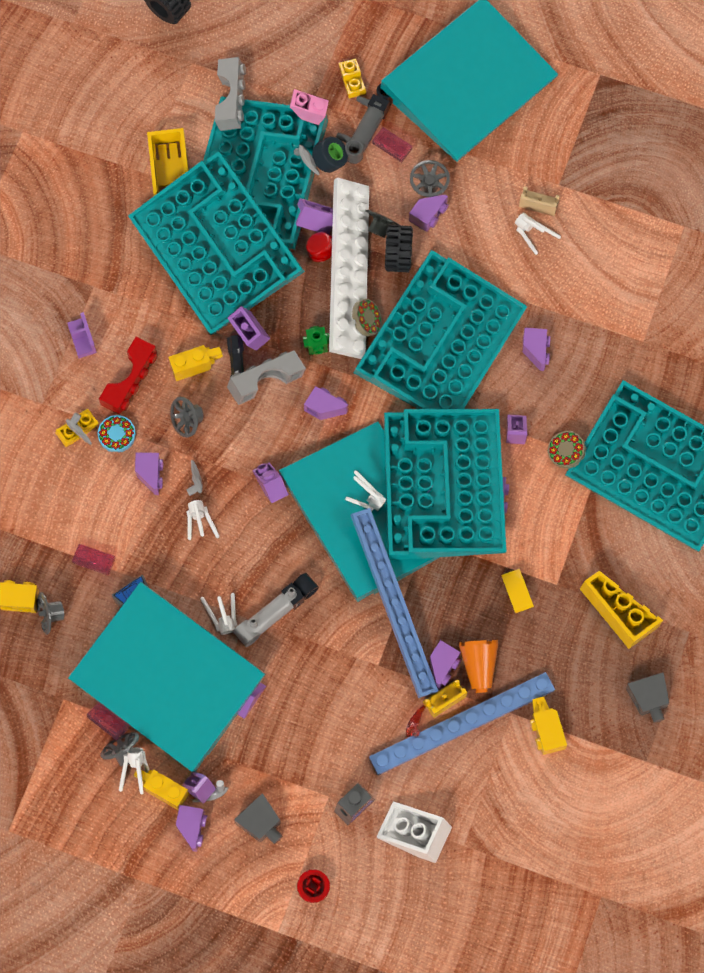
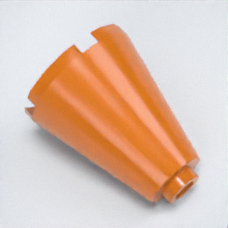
[459,640,498,693]

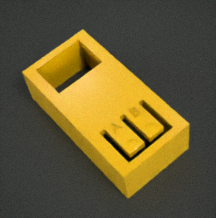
[147,128,189,196]

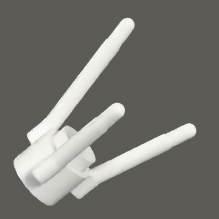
[515,213,561,255]
[345,470,387,512]
[186,500,220,540]
[200,593,238,635]
[119,747,150,794]

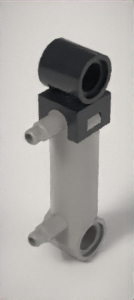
[233,573,319,647]

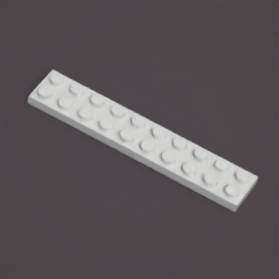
[329,177,369,359]

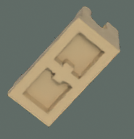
[519,186,560,216]

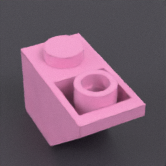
[290,89,329,125]

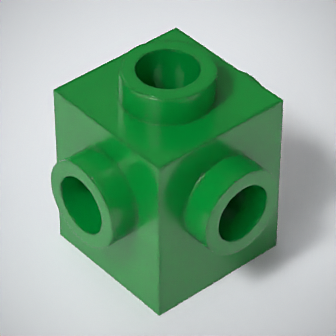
[303,326,330,355]

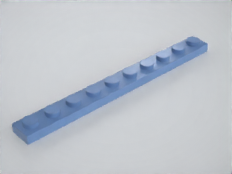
[350,508,438,699]
[369,672,555,776]

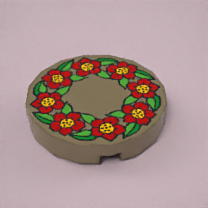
[352,299,382,336]
[547,431,586,469]

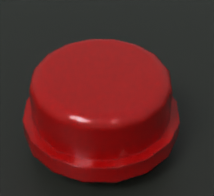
[306,232,332,262]
[297,869,330,903]

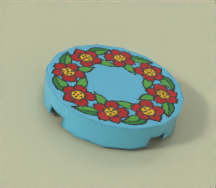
[97,415,136,453]

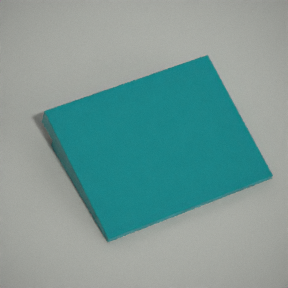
[380,0,558,162]
[203,96,328,250]
[128,151,305,335]
[353,250,528,409]
[565,380,704,552]
[383,409,507,560]
[279,422,440,602]
[68,582,266,772]

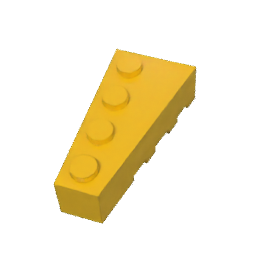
[580,571,663,649]

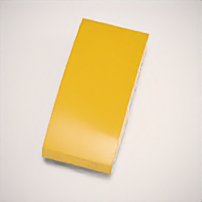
[339,59,366,98]
[55,409,99,447]
[501,569,534,613]

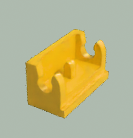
[423,679,467,718]

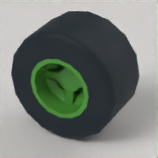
[312,136,348,173]

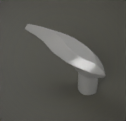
[294,145,320,175]
[66,412,92,445]
[186,460,203,496]
[192,780,229,802]

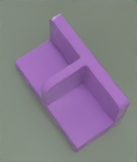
[296,198,333,234]
[67,312,97,358]

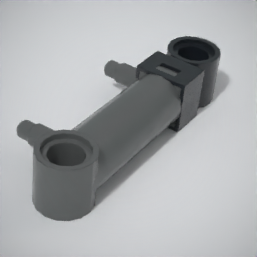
[336,83,393,164]

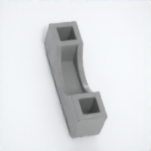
[215,57,246,131]
[227,350,306,405]

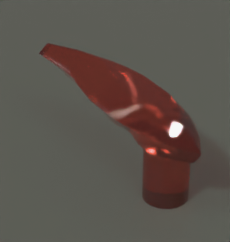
[406,705,426,738]

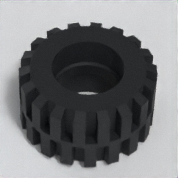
[144,0,191,24]
[385,225,413,273]

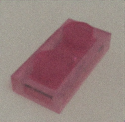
[372,127,413,163]
[72,544,115,576]
[87,702,130,740]

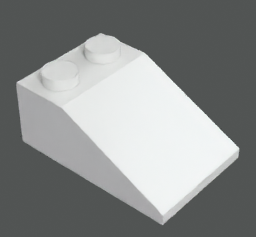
[377,801,452,863]

